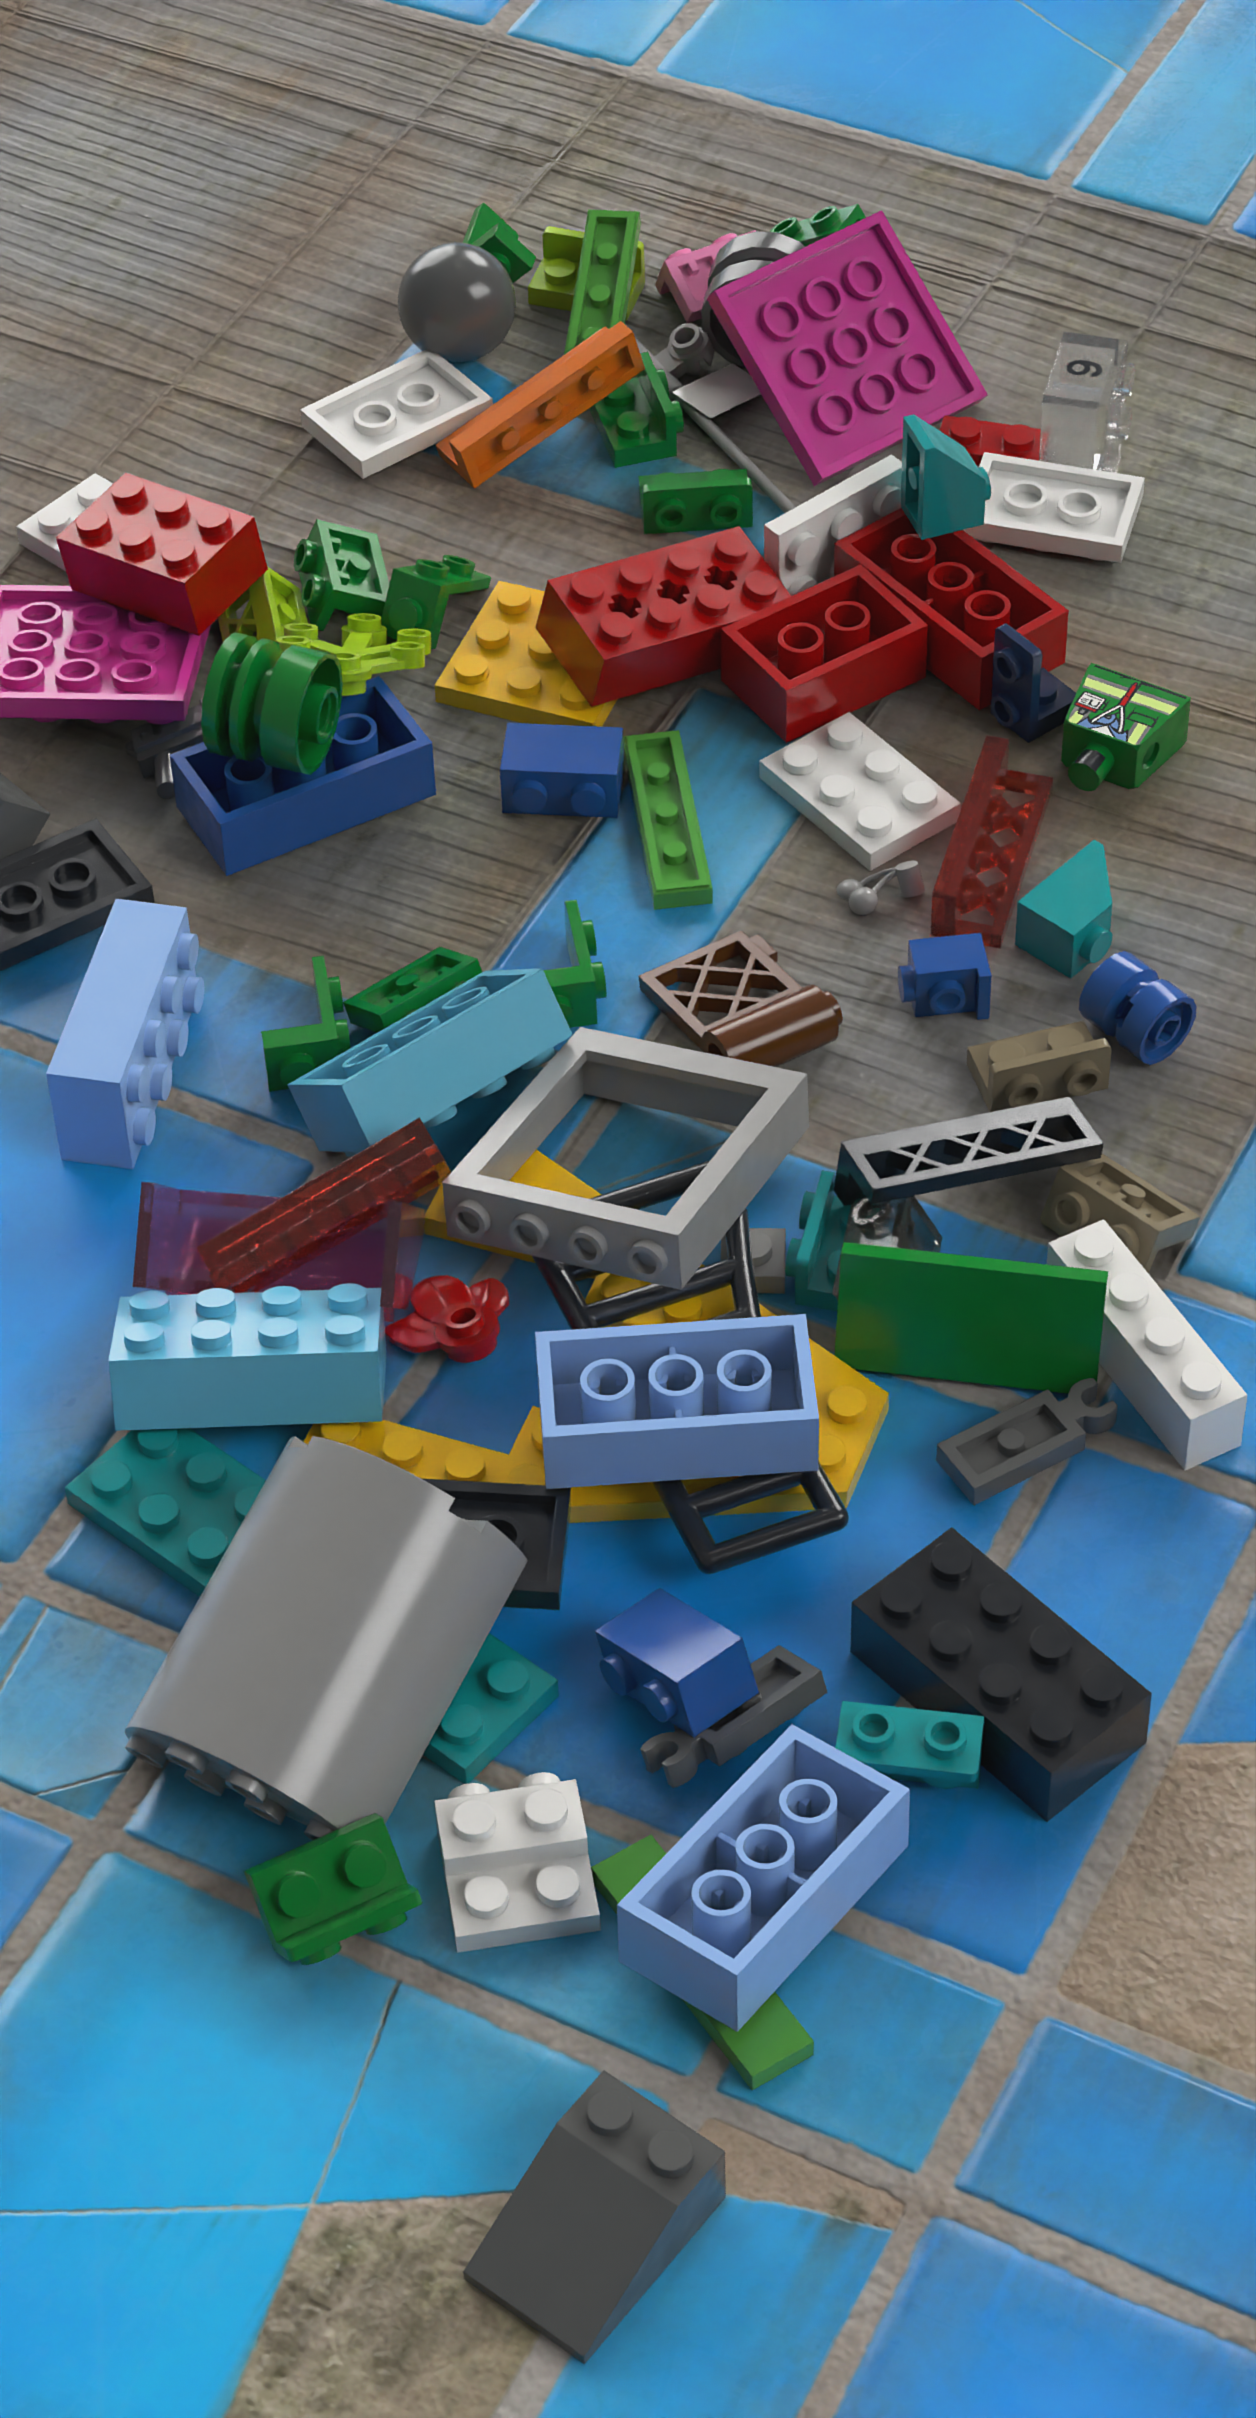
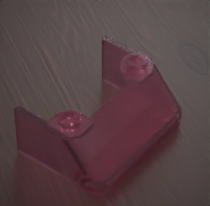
[133,1182,426,1322]

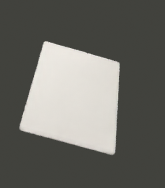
[673,364,761,418]

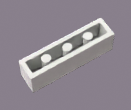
[1047,1219,1247,1471]

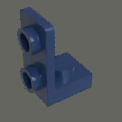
[991,623,1076,743]

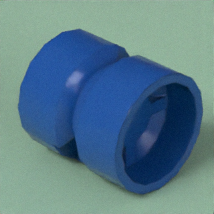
[1079,951,1197,1065]

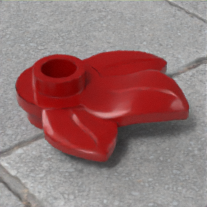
[385,1275,510,1363]

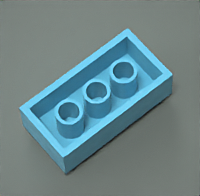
[288,968,573,1158]
[109,1283,386,1431]

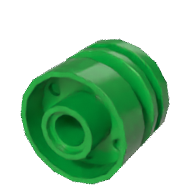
[201,632,343,775]

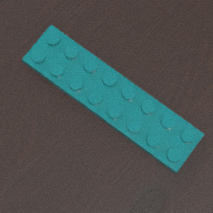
[65,1428,559,1784]

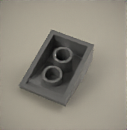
[463,2070,726,2364]

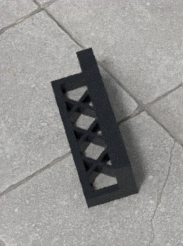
[833,1097,1104,1206]

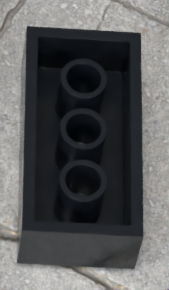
[850,1527,1152,1822]

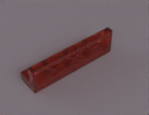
[930,735,1053,949]
[196,1117,451,1293]

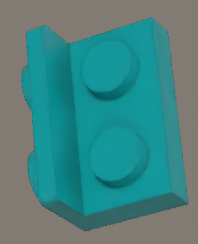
[785,1170,897,1311]
[835,1701,984,1789]

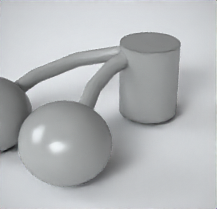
[836,860,925,915]

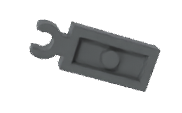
[936,1378,1118,1505]
[640,1645,828,1788]

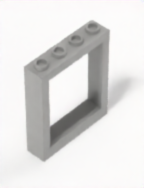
[442,1027,809,1290]

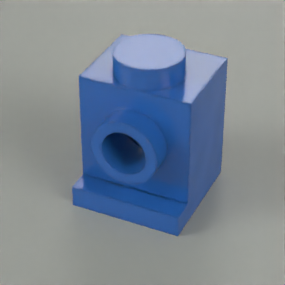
[898,933,992,1020]

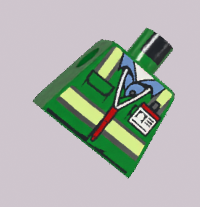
[1061,663,1191,791]

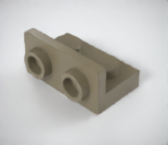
[967,1020,1111,1112]
[1040,1153,1201,1274]

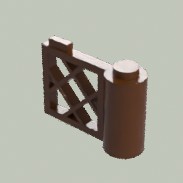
[639,930,843,1067]

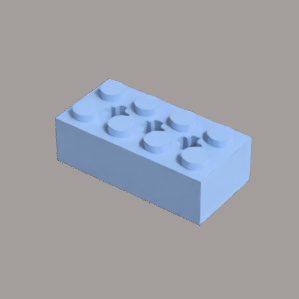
[46,899,204,1169]
[535,1314,819,1489]
[617,1724,910,2032]

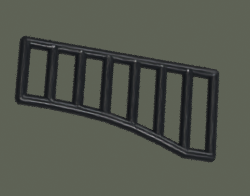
[532,1161,849,1574]

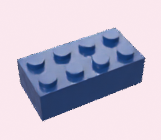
[170,676,436,876]

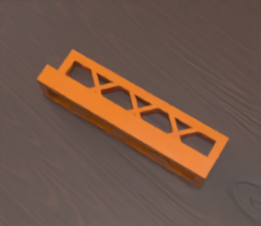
[435,321,645,489]

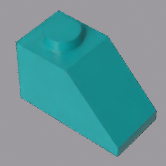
[900,414,991,540]
[1015,840,1113,979]

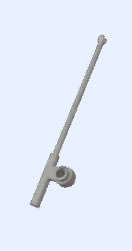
[635,323,796,513]

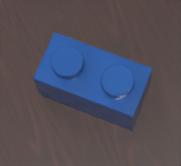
[500,723,624,818]
[595,1588,759,1737]

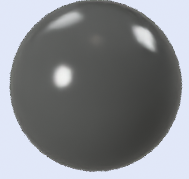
[398,242,516,363]

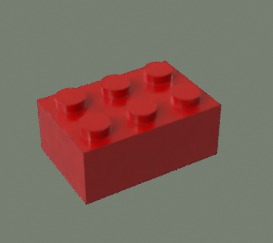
[56,473,268,636]
[721,564,928,743]

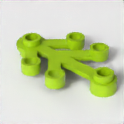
[276,613,431,696]

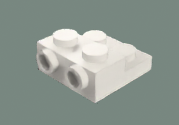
[434,1772,601,1953]

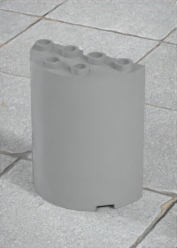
[125,1436,528,1840]

